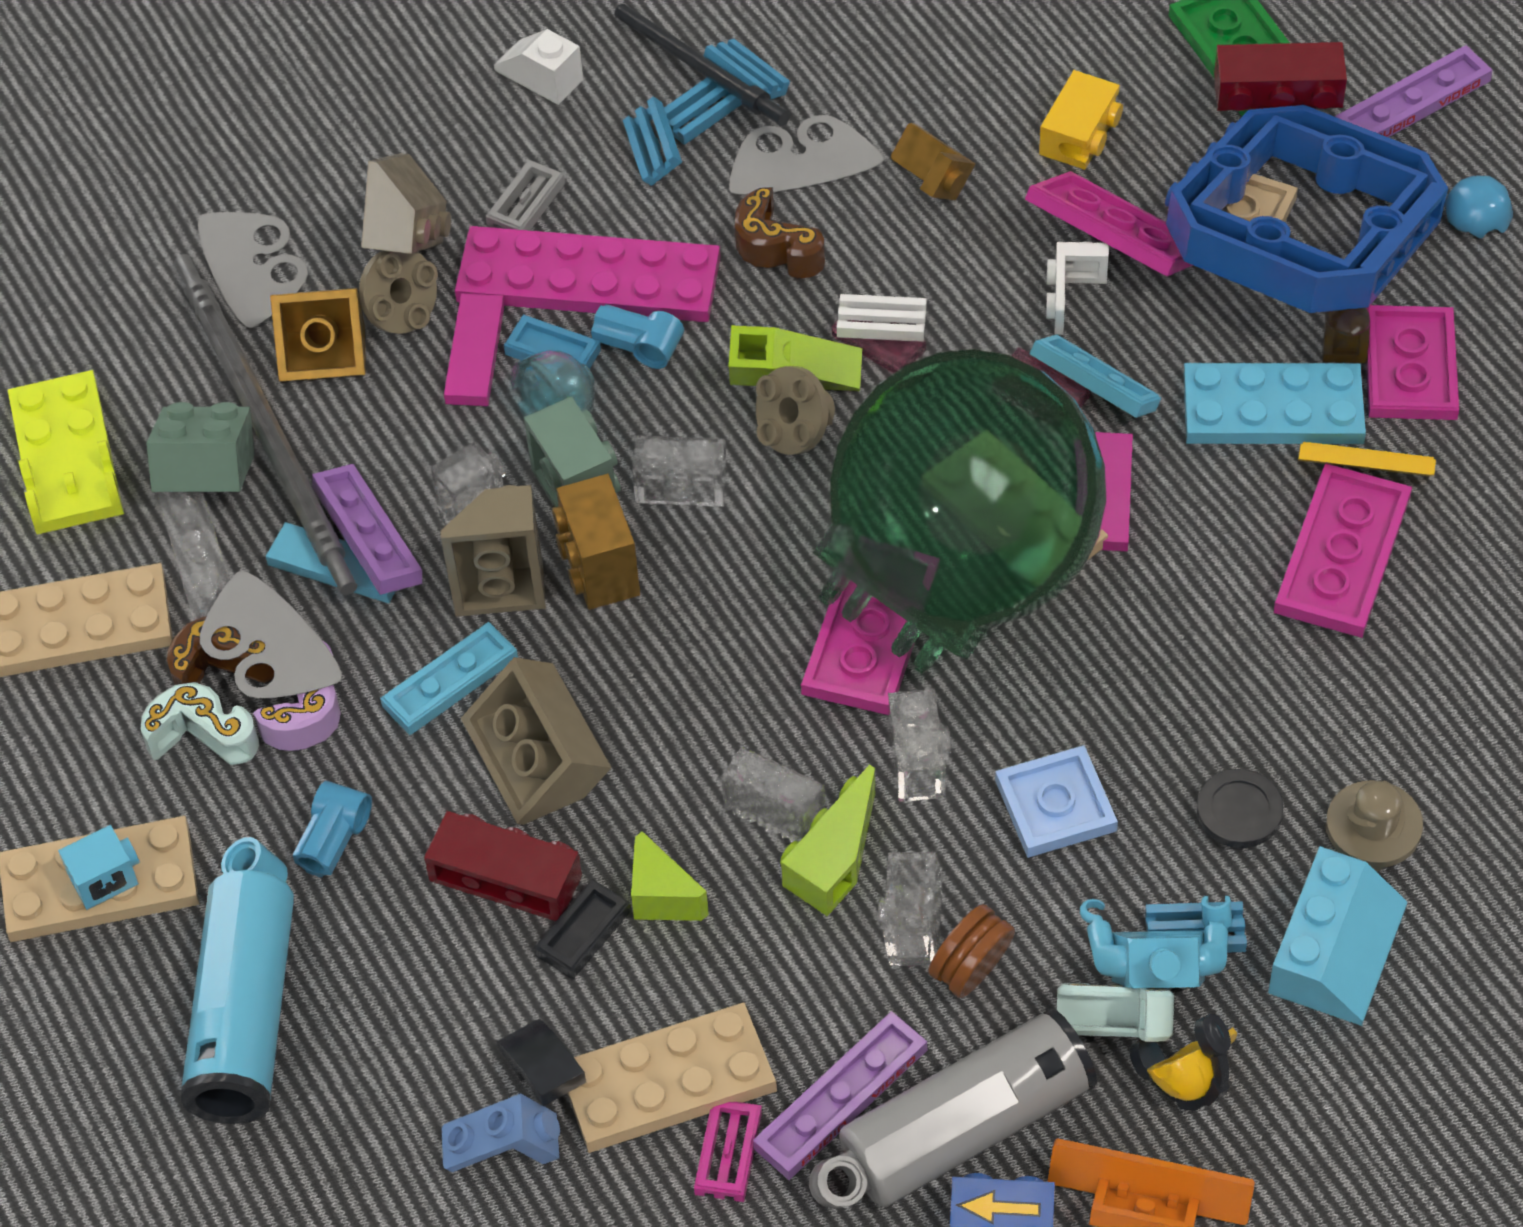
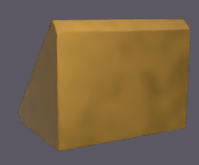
[270,288,366,381]

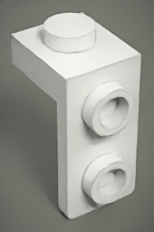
[1046,242,1109,335]

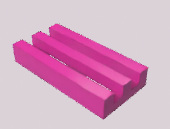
[694,1102,762,1202]

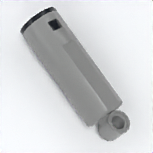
[809,1008,1097,1208]

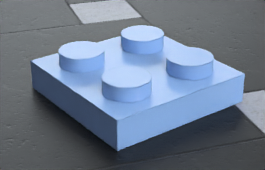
[995,745,1118,858]

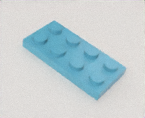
[1183,363,1366,444]

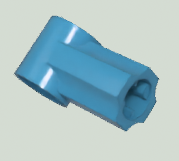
[591,304,685,369]
[292,781,372,878]

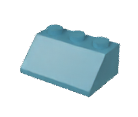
[1268,846,1407,1026]

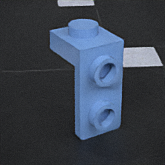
[442,1093,560,1172]

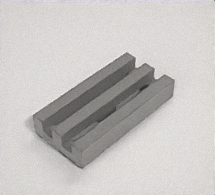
[486,159,565,231]

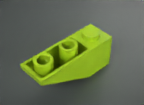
[729,325,862,391]
[780,764,875,917]

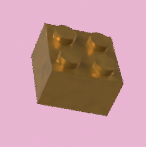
[552,473,640,610]

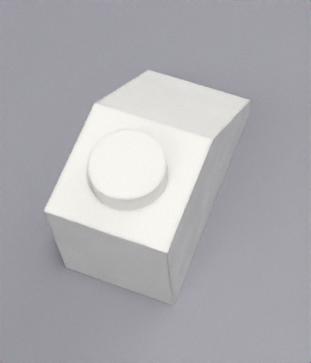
[494,29,583,105]

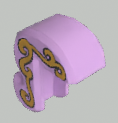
[253,641,341,751]

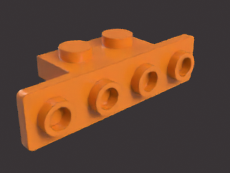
[1048,1139,1255,1227]

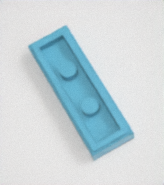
[1030,335,1161,418]
[266,522,396,604]
[380,622,518,735]

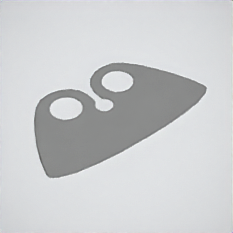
[729,115,884,194]
[198,212,308,328]
[200,571,342,698]

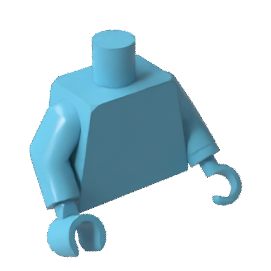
[1080,896,1232,988]

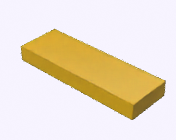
[1298,442,1436,477]

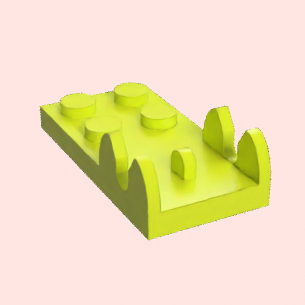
[7,370,124,535]

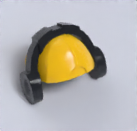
[1130,1014,1237,1111]

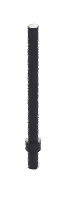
[614,3,790,126]

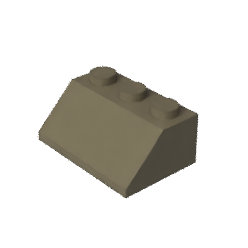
[361,153,451,254]
[441,485,546,617]
[461,657,612,825]

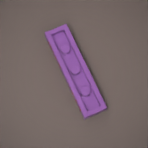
[1335,45,1493,137]
[312,464,422,595]
[753,1011,927,1180]

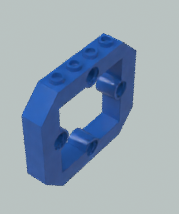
[1165,105,1448,313]

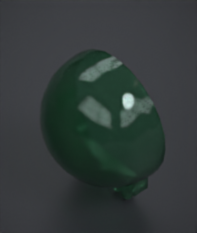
[813,349,1107,674]

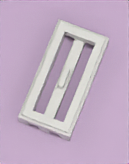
[837,294,926,342]

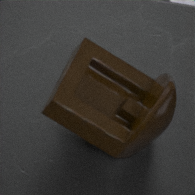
[1322,308,1371,364]

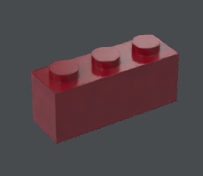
[1214,42,1347,111]
[424,811,582,921]

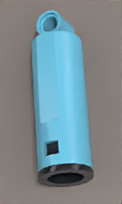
[181,837,294,1124]

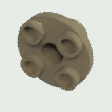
[359,250,438,334]
[756,366,835,455]
[1325,780,1423,872]

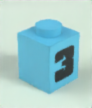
[58,825,140,910]

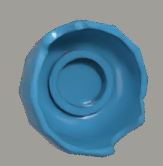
[1445,176,1513,238]

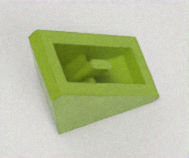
[631,832,709,921]

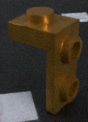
[891,123,975,200]

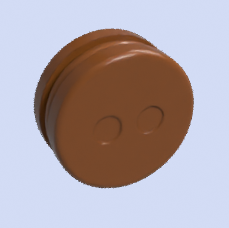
[928,904,1015,998]

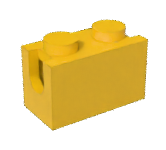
[1039,70,1123,170]

